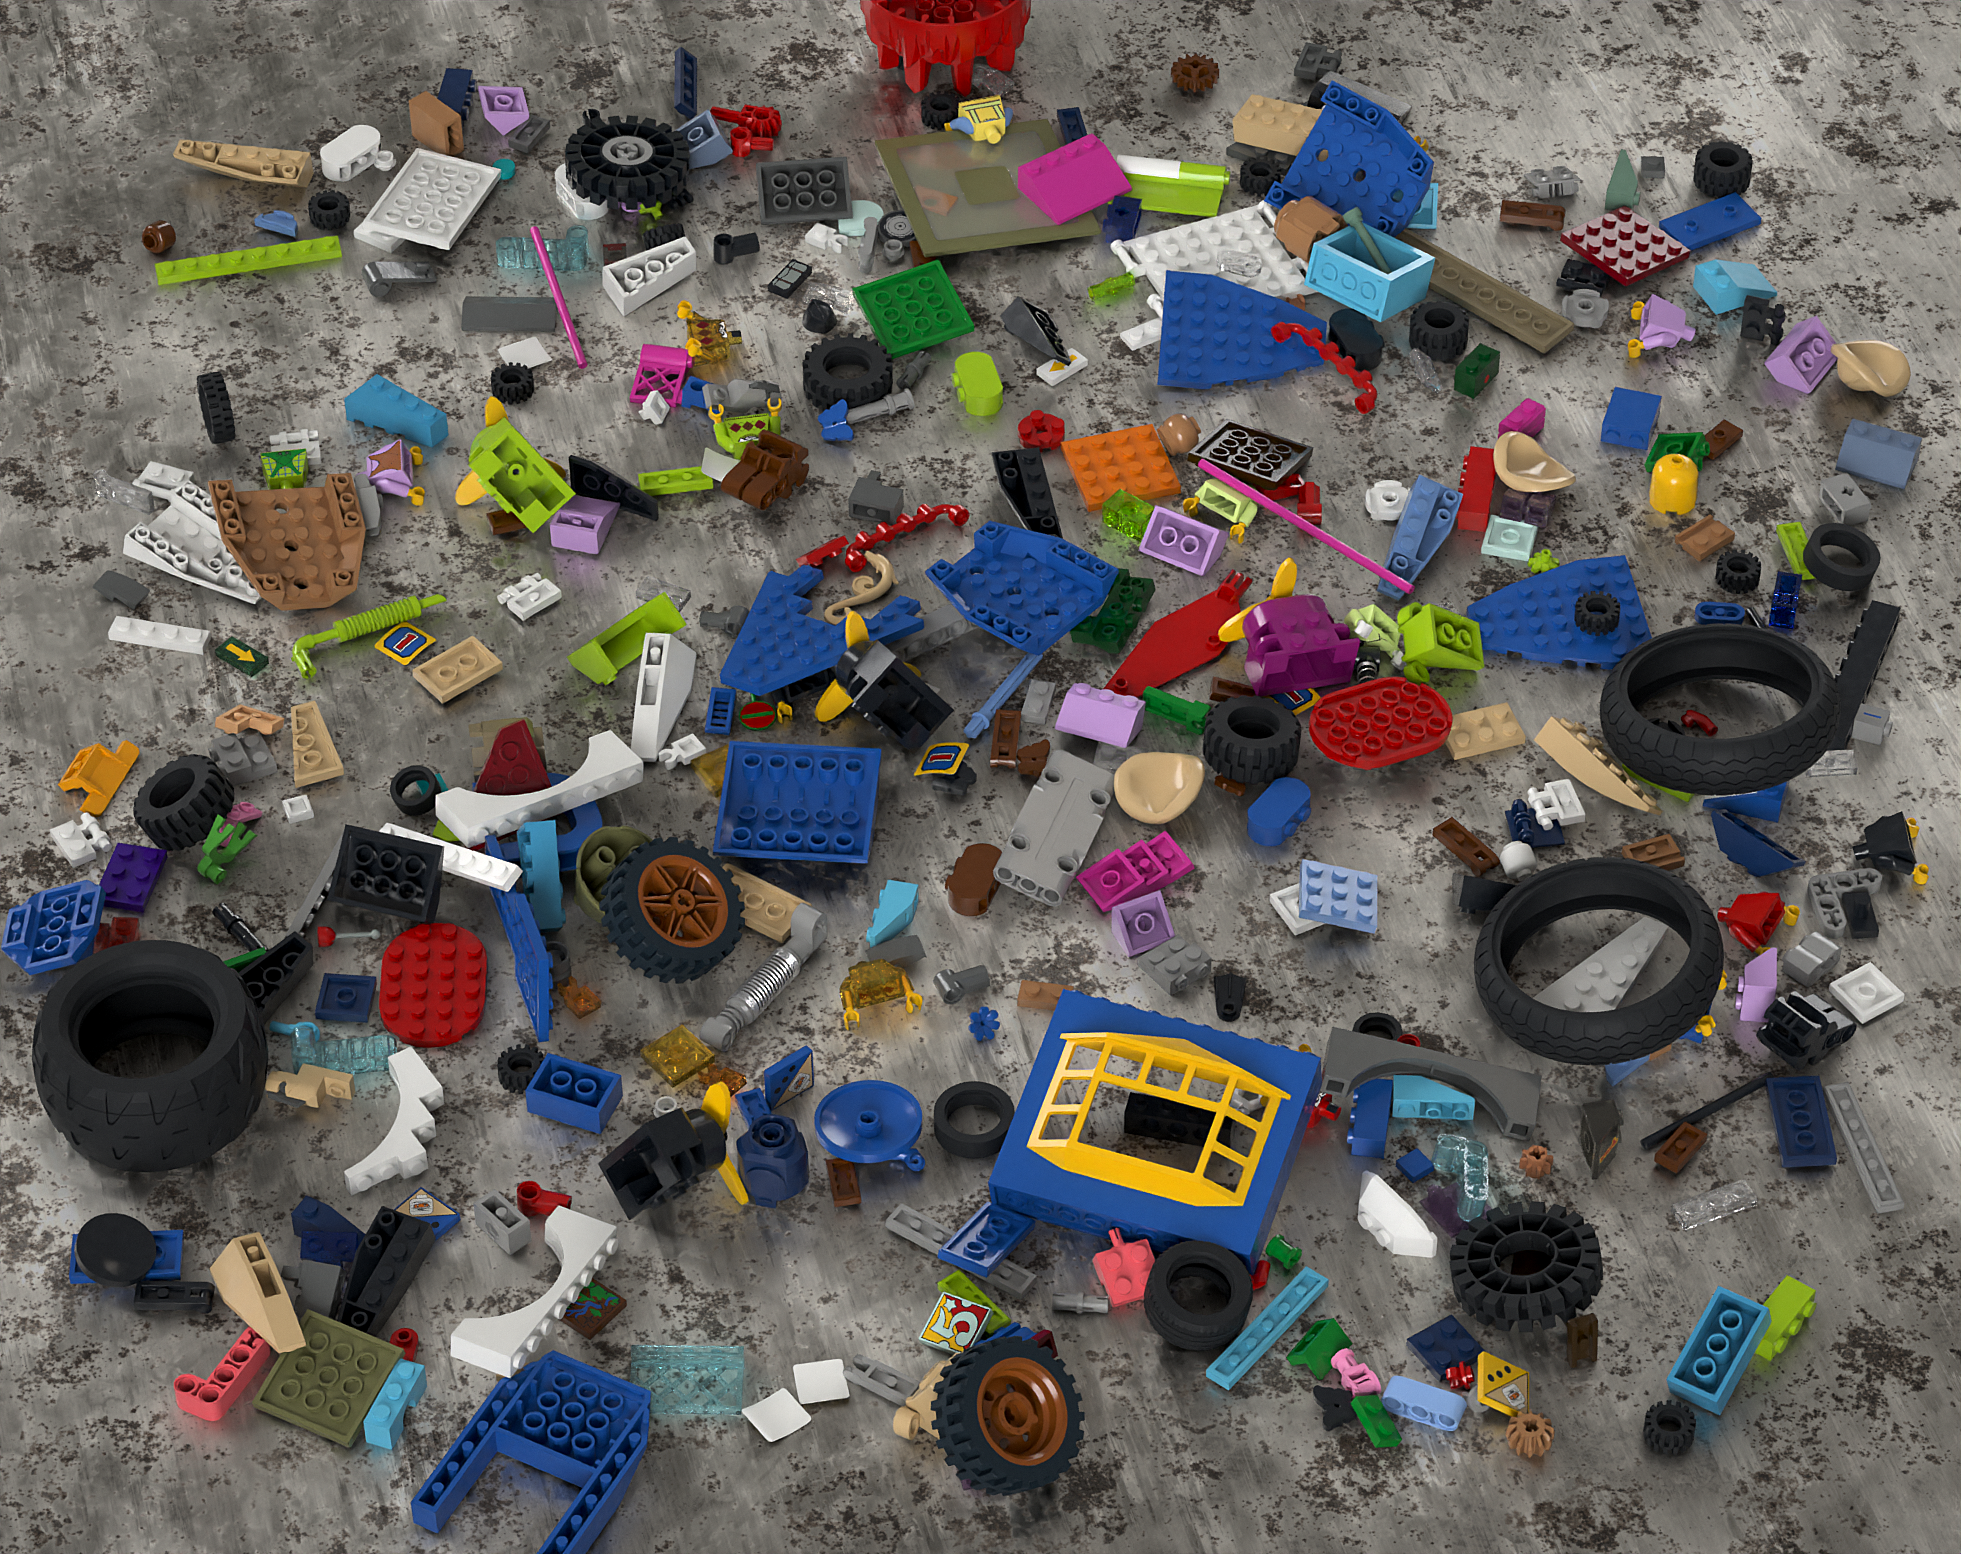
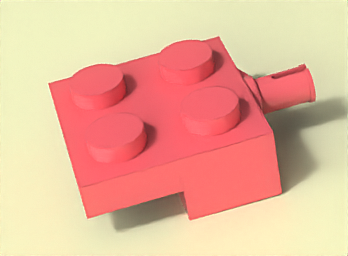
[1092,1228,1155,1308]

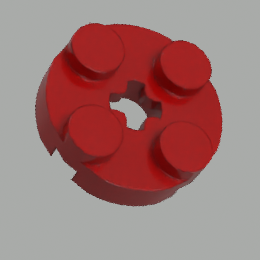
[1018,410,1065,452]

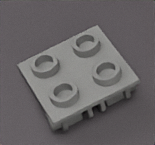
[1524,166,1580,199]

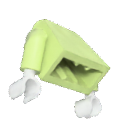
[1344,604,1406,671]

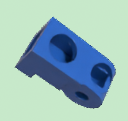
[681,376,720,414]

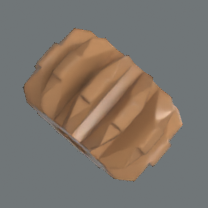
[1506,1409,1555,1459]

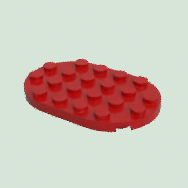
[1308,677,1453,770]
[379,923,488,1048]

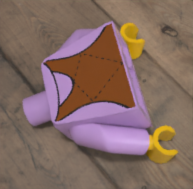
[356,439,425,506]

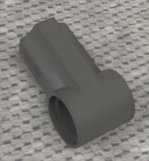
[933,965,990,1004]

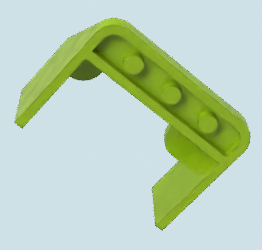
[566,592,687,686]

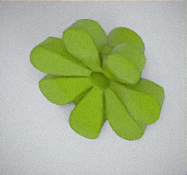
[639,200,663,220]
[1527,549,1560,573]

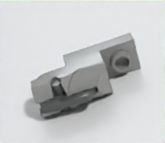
[702,379,782,413]

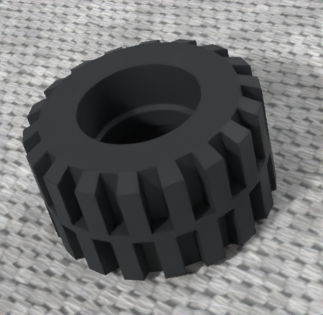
[1693,141,1753,198]
[1409,301,1469,361]

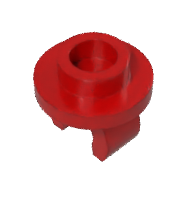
[1445,1361,1475,1390]

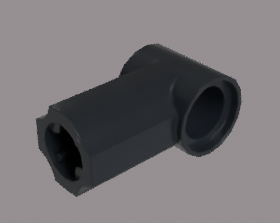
[713,232,760,264]

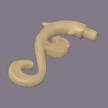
[824,551,899,626]

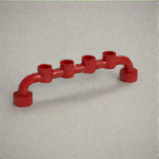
[1271,322,1378,414]
[845,504,970,572]

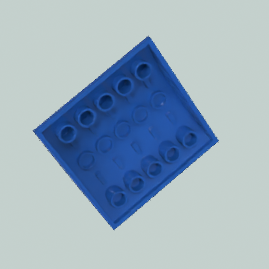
[713,741,882,864]

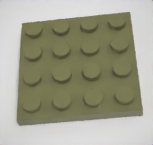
[252,1309,405,1448]

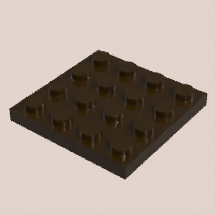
[1187,419,1314,491]

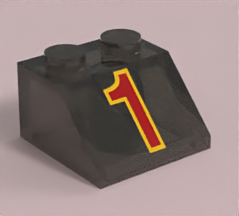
[1578,1099,1624,1180]

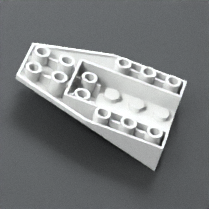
[123,479,262,604]

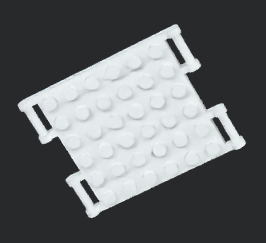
[1110,200,1318,320]

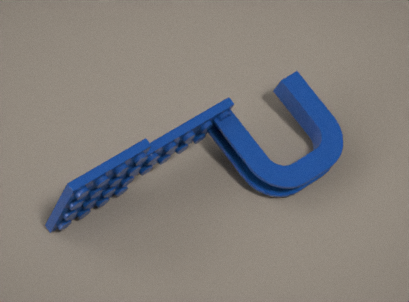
[472,773,603,1043]

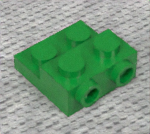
[1644,432,1710,472]

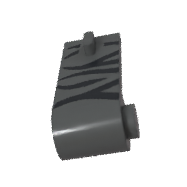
[361,262,437,297]

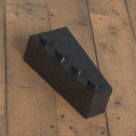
[239,931,313,1025]

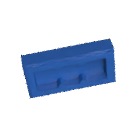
[735,1088,772,1130]

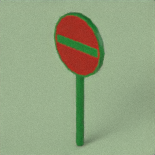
[739,693,776,731]

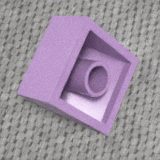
[1735,948,1777,1022]

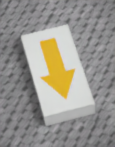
[1037,348,1088,386]

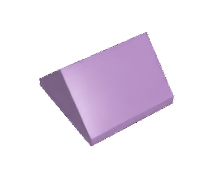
[478,86,529,136]
[1112,890,1175,957]

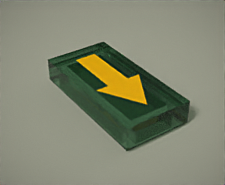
[215,636,269,677]

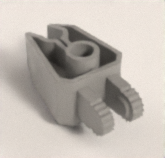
[354,474,383,538]

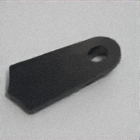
[1214,972,1247,1022]

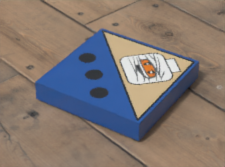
[764,1045,814,1111]
[394,1187,461,1241]

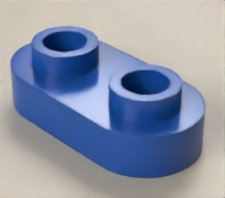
[1694,602,1745,625]

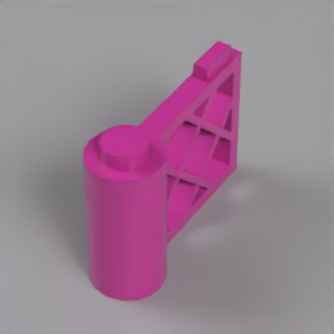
[629,344,695,408]

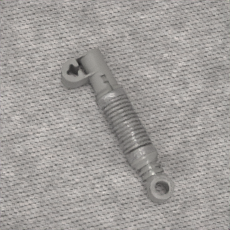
[699,903,828,1052]

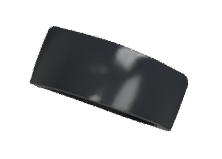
[802,299,837,334]

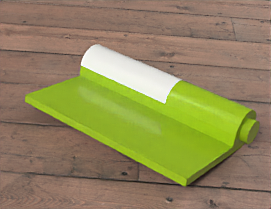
[1108,154,1231,217]

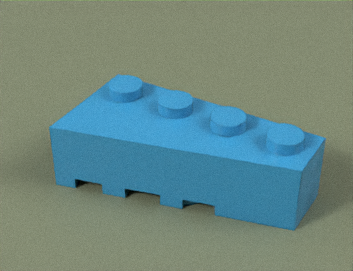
[344,374,449,448]
[517,820,566,933]

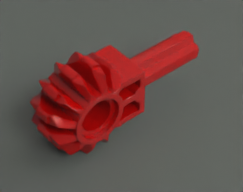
[710,104,782,138]

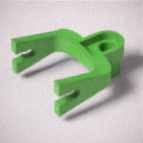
[197,815,258,884]

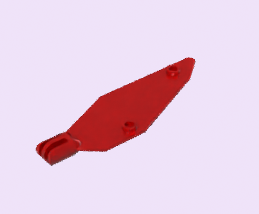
[1103,569,1253,698]

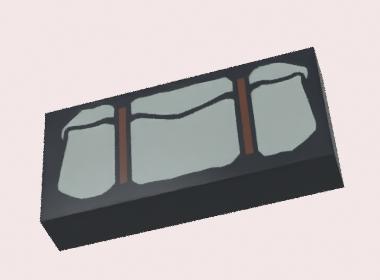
[768,259,812,299]

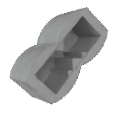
[1782,932,1842,987]

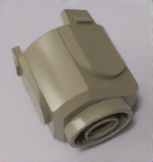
[468,717,547,782]

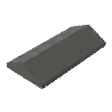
[461,296,558,332]

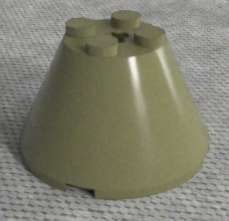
[573,825,653,923]

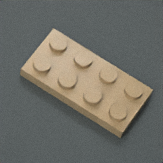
[722,863,812,943]

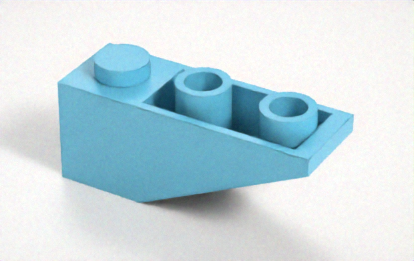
[866,880,919,948]
[1392,1075,1475,1120]

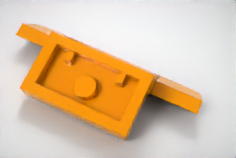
[58,740,140,817]

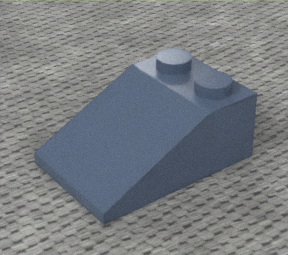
[675,109,733,169]

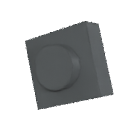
[1641,156,1665,178]

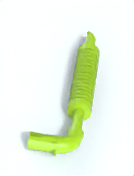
[291,594,447,679]

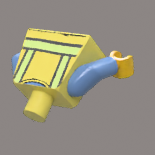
[944,95,1013,144]

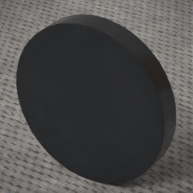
[74,1213,156,1287]

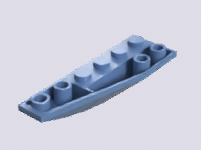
[1377,475,1463,601]

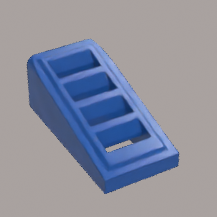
[705,687,737,735]

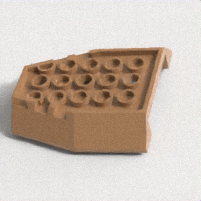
[207,473,366,611]

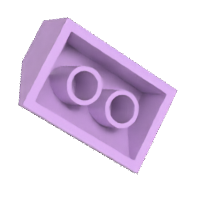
[1764,316,1838,394]
[1138,505,1229,576]
[1055,683,1146,748]

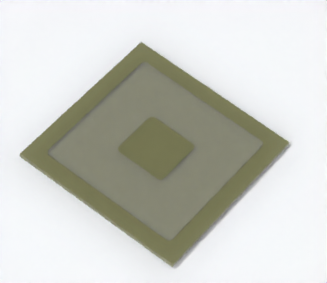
[874,119,1101,257]

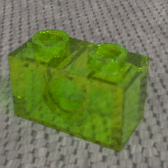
[1102,489,1155,543]

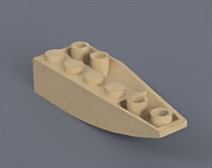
[173,139,314,188]
[1534,716,1663,815]
[210,1232,306,1353]

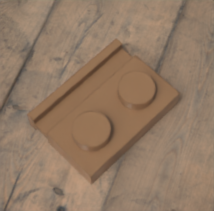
[1675,514,1735,562]
[1621,834,1685,871]

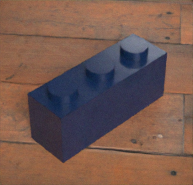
[437,68,477,128]

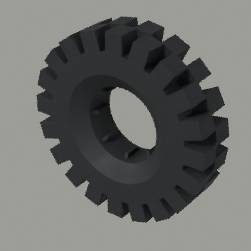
[1449,1201,1603,1333]

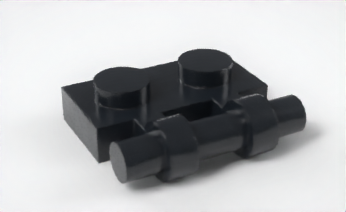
[1556,259,1611,297]
[1740,295,1786,345]

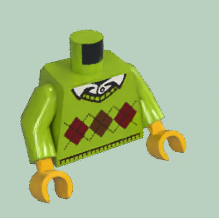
[708,398,782,460]

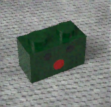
[1454,343,1500,399]

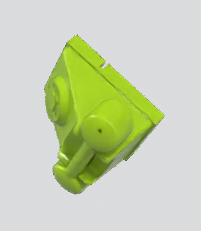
[1397,602,1484,686]

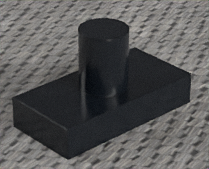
[1841,892,1879,939]

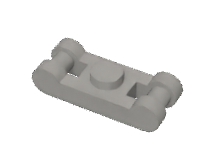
[858,217,878,273]

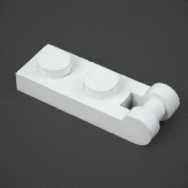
[1120,317,1162,351]

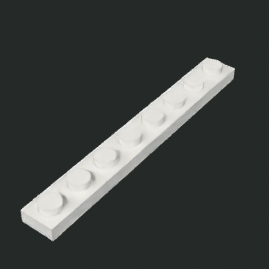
[379,823,523,892]

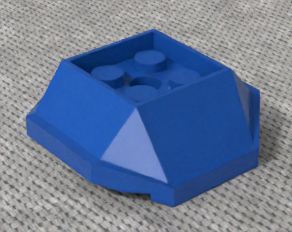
[1,880,106,975]

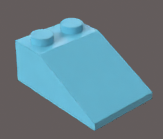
[1693,259,1777,315]

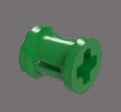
[1265,1234,1302,1270]

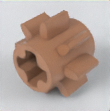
[1519,1145,1553,1179]

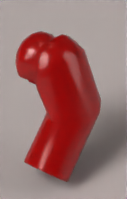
[1681,709,1718,737]
[1249,1260,1271,1291]

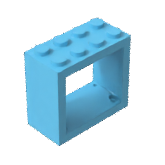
[1304,222,1435,322]

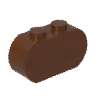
[945,843,1002,916]

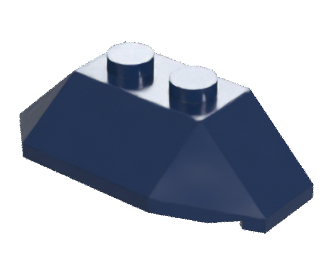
[1711,809,1806,878]

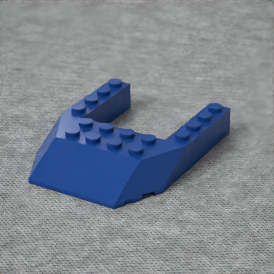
[411,1350,651,1554]

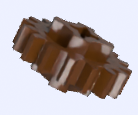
[1171,53,1219,92]

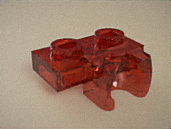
[93,917,140,954]

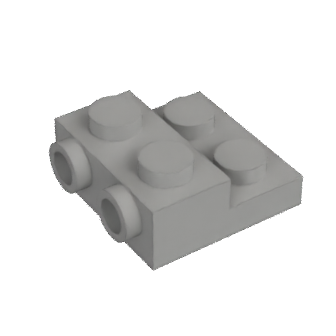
[208,732,278,786]
[1137,934,1212,996]

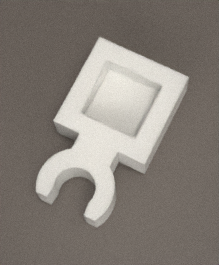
[805,222,848,253]
[658,734,706,770]

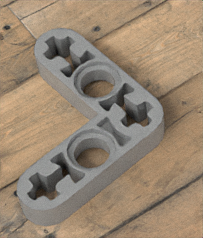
[1807,868,1882,939]

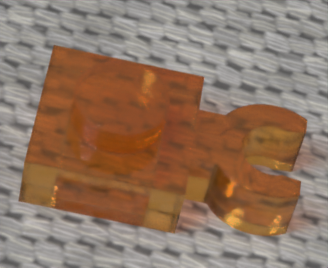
[557,976,601,1019]
[697,1063,747,1098]

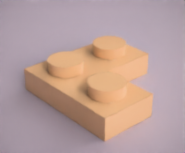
[215,704,284,735]

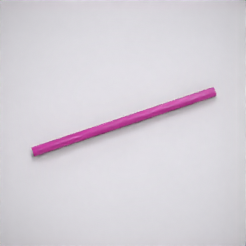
[530,226,588,369]

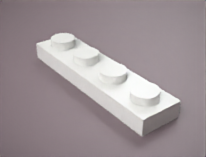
[108,616,211,655]

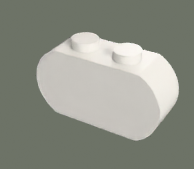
[320,125,382,182]
[555,163,609,220]

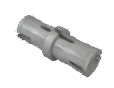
[1052,1291,1109,1314]

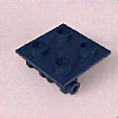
[1505,799,1565,848]

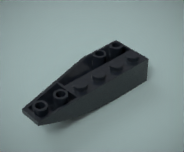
[991,447,1063,539]
[337,1206,436,1337]

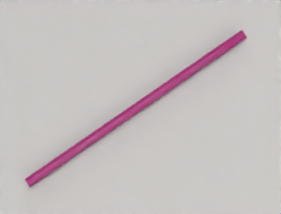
[1198,459,1415,594]

